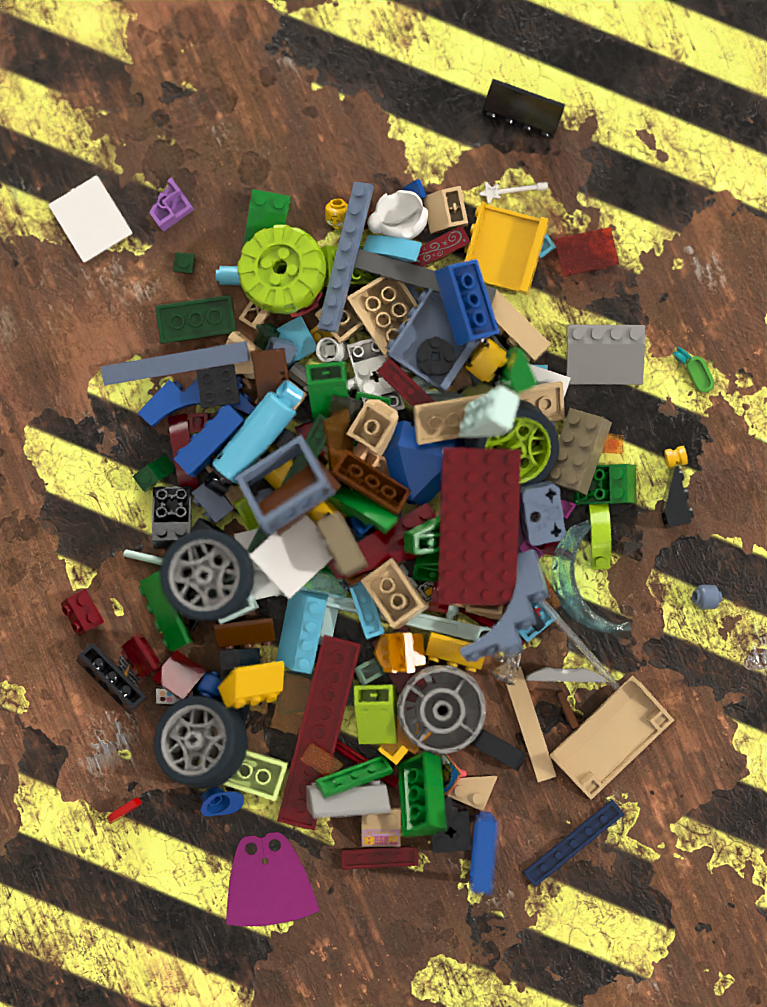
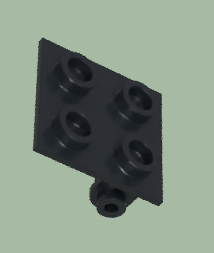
[196,365,240,408]

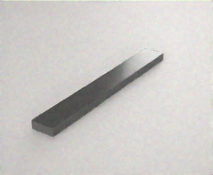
[354,249,497,306]

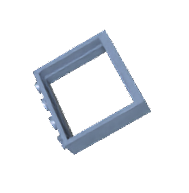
[236,435,335,535]

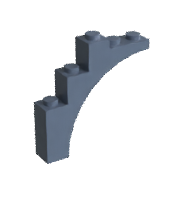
[460,549,549,662]

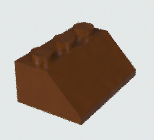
[214,617,276,650]

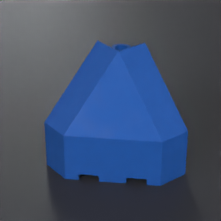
[384,421,465,506]

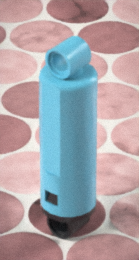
[204,380,303,497]

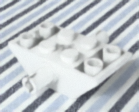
[347,338,412,411]

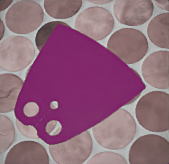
[227,832,319,926]

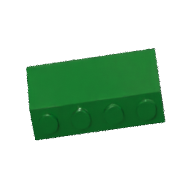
[498,347,538,394]
[138,571,193,652]
[398,752,446,837]

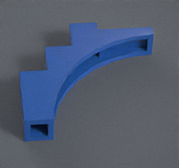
[138,375,258,427]

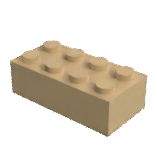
[492,289,551,364]

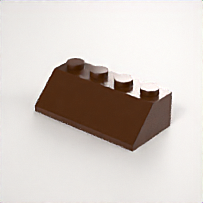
[331,450,412,516]
[258,458,341,536]

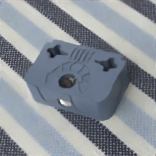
[519,481,566,546]

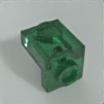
[253,322,281,350]

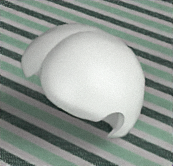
[367,190,428,240]

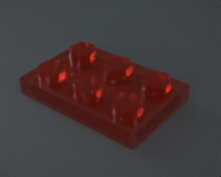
[554,227,619,277]

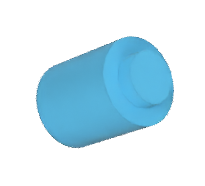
[216,266,240,285]

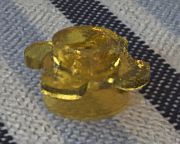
[250,701,269,714]

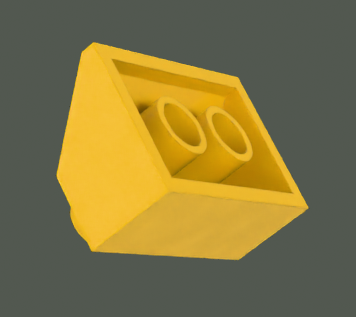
[425,632,485,672]
[218,661,284,708]

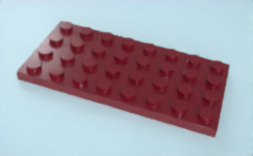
[437,447,521,605]

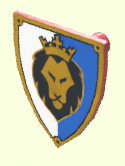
[440,754,467,795]

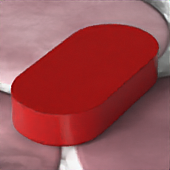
[106,797,143,824]

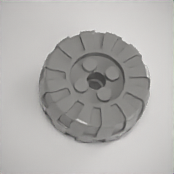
[397,665,486,754]

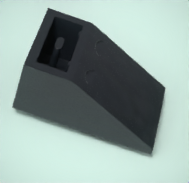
[660,466,694,529]
[152,486,192,549]

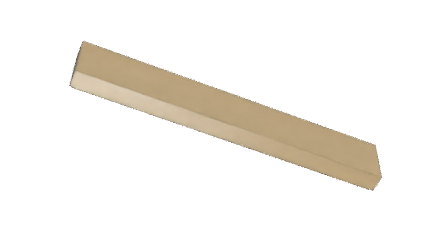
[502,666,556,782]

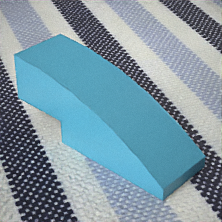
[363,235,422,262]

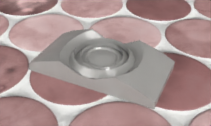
[525,667,605,682]

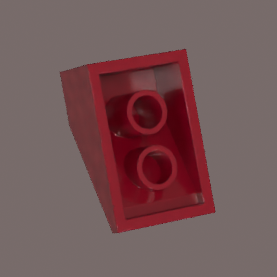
[121,634,163,679]

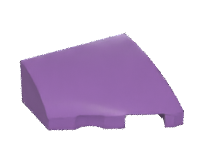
[149,178,194,232]

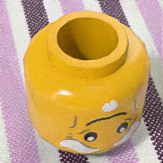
[325,199,348,229]

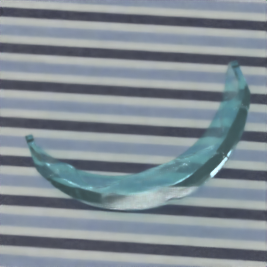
[551,520,631,633]

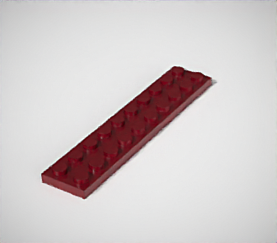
[277,634,361,831]

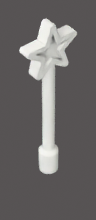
[480,182,548,204]

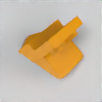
[373,632,425,673]

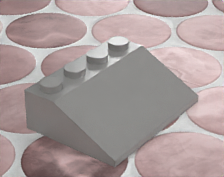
[566,325,645,385]

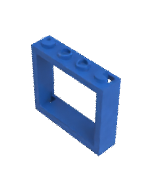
[469,811,498,894]

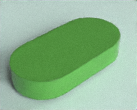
[686,356,714,393]

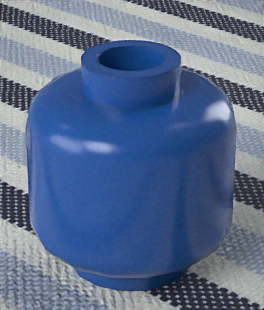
[196,671,222,699]

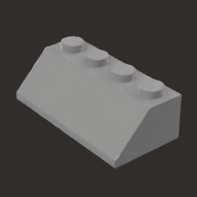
[306,779,391,818]

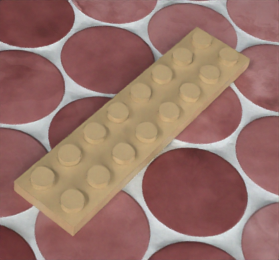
[413,381,565,445]

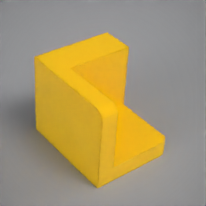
[377,741,408,765]

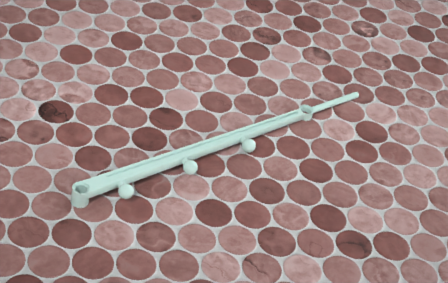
[124,550,491,642]

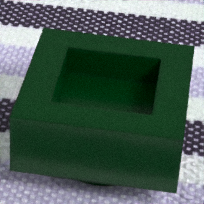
[173,252,195,274]

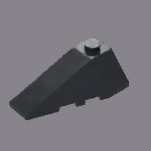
[220,648,261,725]

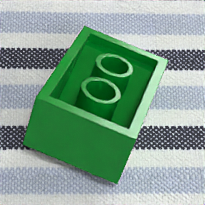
[243,189,291,246]

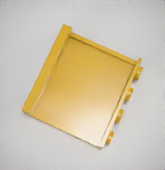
[461,201,549,295]

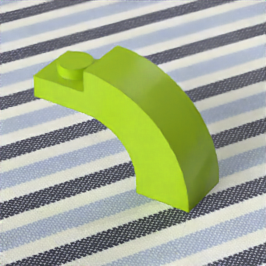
[589,504,611,570]

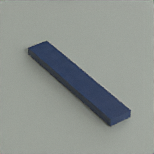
[523,799,625,887]

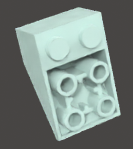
[459,386,520,438]

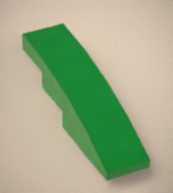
[327,485,398,534]

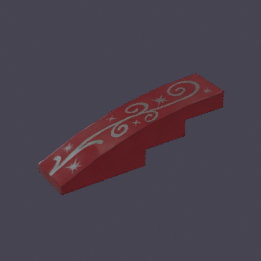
[406,226,471,268]

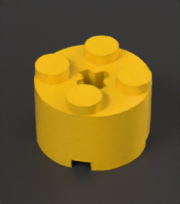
[464,337,508,383]

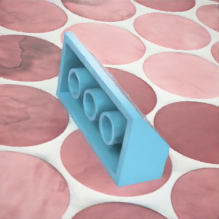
[276,589,328,674]

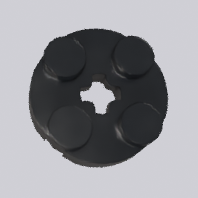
[416,337,455,376]

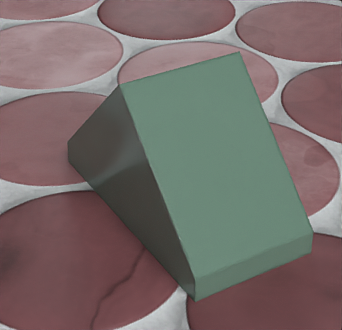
[354,657,387,686]

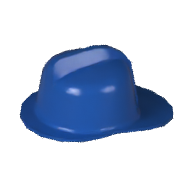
[200,787,244,817]

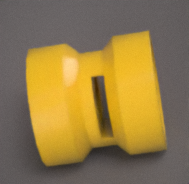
[664,446,688,468]

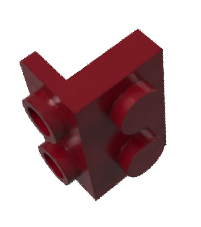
[61,589,104,636]

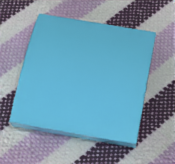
[268,316,317,367]

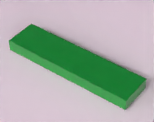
[315,755,393,799]

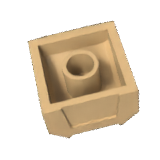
[346,400,398,456]

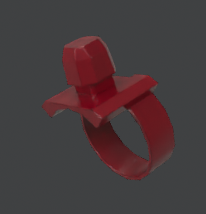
[428,581,449,613]

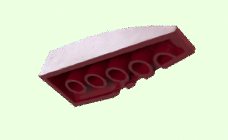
[327,503,436,580]

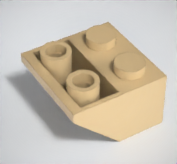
[423,186,468,234]

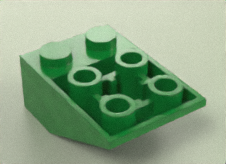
[305,361,352,422]
[574,464,637,505]

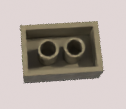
[316,511,369,577]

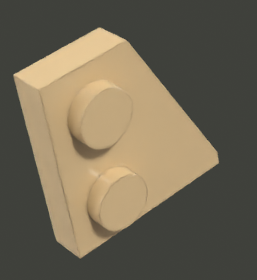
[447,775,497,811]

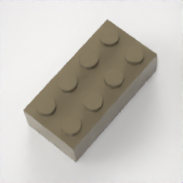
[545,408,612,495]

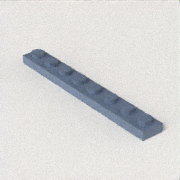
[317,182,374,333]

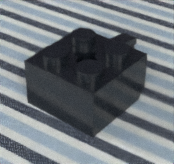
[431,797,472,853]

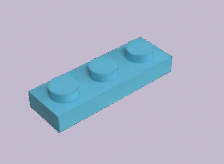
[349,582,385,640]

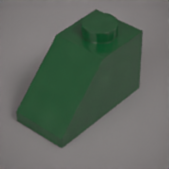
[132,455,176,493]

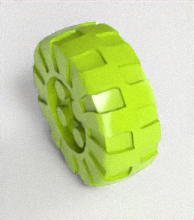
[237,225,327,315]

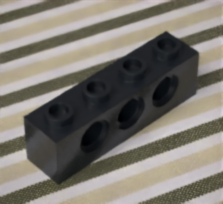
[76,642,146,715]

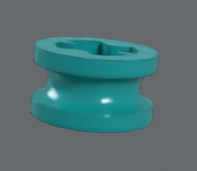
[672,347,691,365]

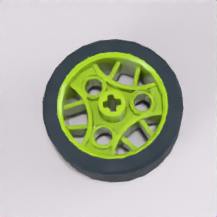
[465,399,559,487]

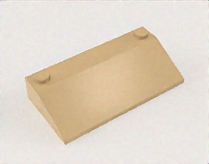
[549,676,674,800]

